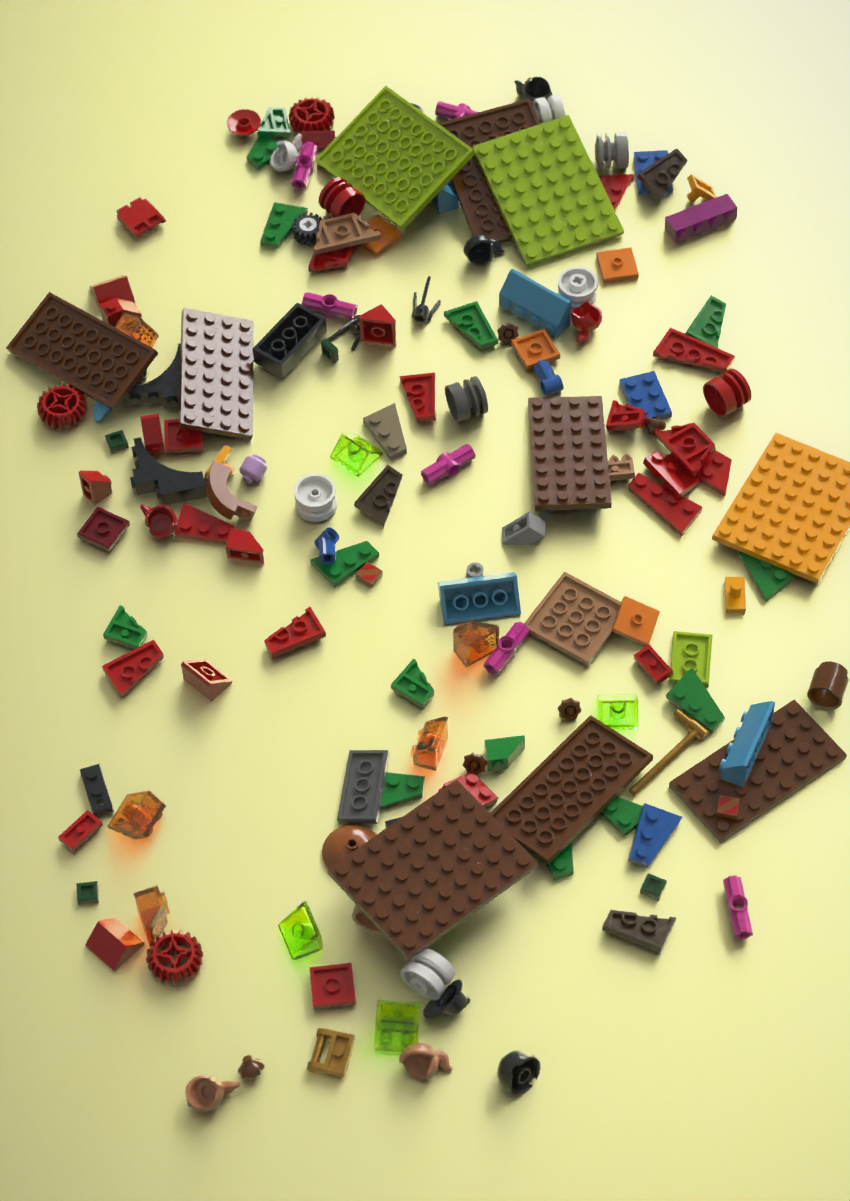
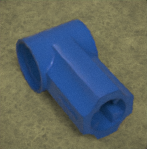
[533,360,564,396]
[314,527,340,565]

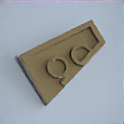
[363,403,407,460]

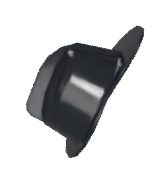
[423,980,470,1018]

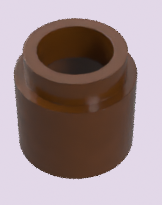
[807,661,849,709]

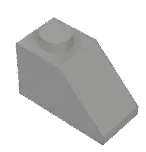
[502,512,546,545]

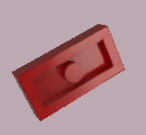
[300,130,335,148]
[633,645,674,685]
[58,810,103,852]

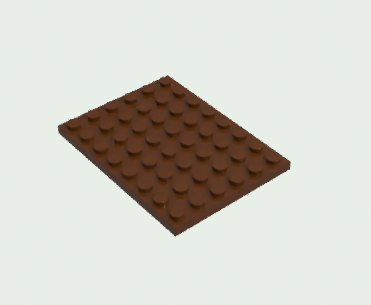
[438,98,540,241]
[328,779,538,961]

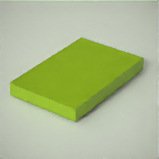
[669,631,713,688]

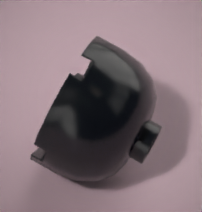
[497,1050,541,1096]

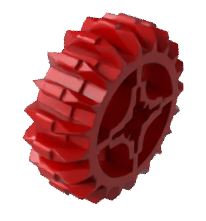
[289,97,335,134]
[37,384,87,430]
[146,929,203,986]

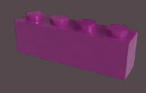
[664,193,738,243]

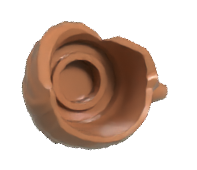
[399,1043,453,1080]
[185,1075,240,1112]

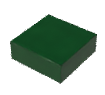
[321,338,339,363]
[105,430,129,453]
[640,873,667,901]
[76,881,99,905]

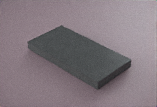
[337,750,390,824]

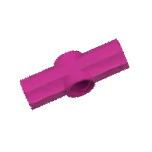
[435,101,478,119]
[291,142,318,190]
[302,292,358,320]
[421,444,476,485]
[483,622,530,675]
[723,875,753,940]

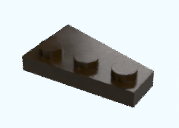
[637,148,688,203]
[354,465,403,527]
[602,910,677,953]

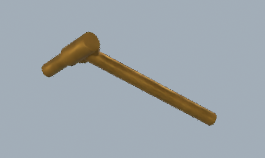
[629,709,710,796]

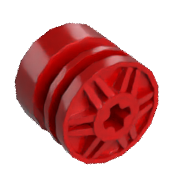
[318,177,366,218]
[703,368,752,417]

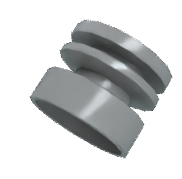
[594,131,629,170]

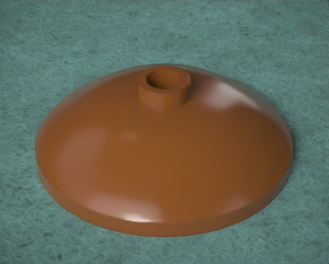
[322,824,377,869]

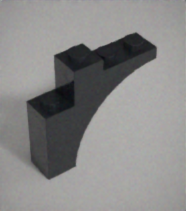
[125,343,181,408]
[130,437,207,505]

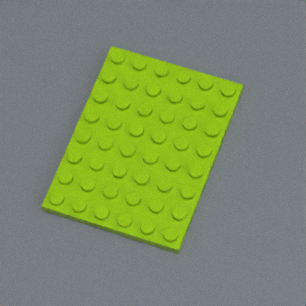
[315,85,476,230]
[472,115,625,267]

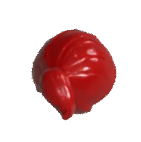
[571,301,603,343]
[140,504,178,538]

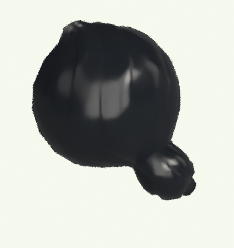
[514,76,553,105]
[463,235,505,265]

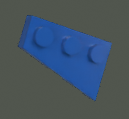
[628,803,683,867]

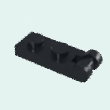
[80,764,114,817]

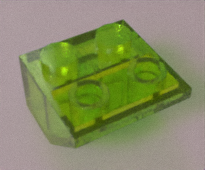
[374,1000,421,1052]

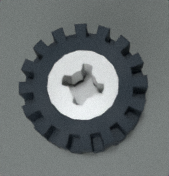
[292,212,322,246]

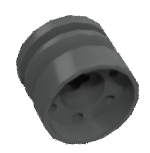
[445,376,488,422]

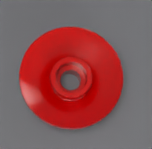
[227,109,261,136]

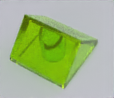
[330,433,383,477]
[597,694,639,730]
[278,901,323,960]

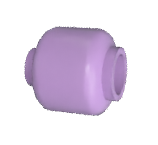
[239,454,267,484]

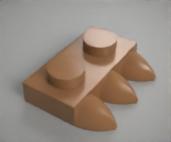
[608,453,635,481]

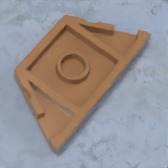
[314,213,380,255]

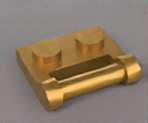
[306,1028,355,1077]

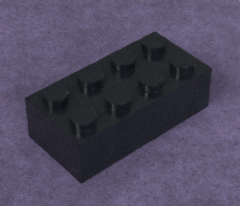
[252,302,327,379]

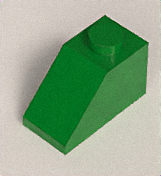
[484,735,525,771]

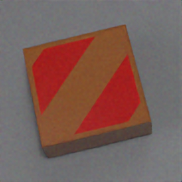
[356,561,383,587]
[716,795,740,820]

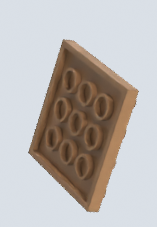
[524,571,621,666]

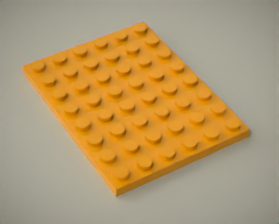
[712,432,850,584]

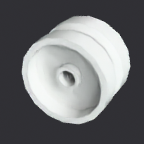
[533,94,566,124]
[558,266,598,312]
[294,473,337,522]
[400,948,455,1000]

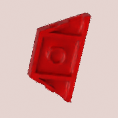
[599,174,634,212]
[308,217,356,272]
[654,423,716,477]
[665,450,732,497]

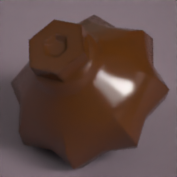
[497,322,519,344]
[645,415,666,436]
[557,698,582,721]
[462,752,487,776]
[238,1055,265,1079]

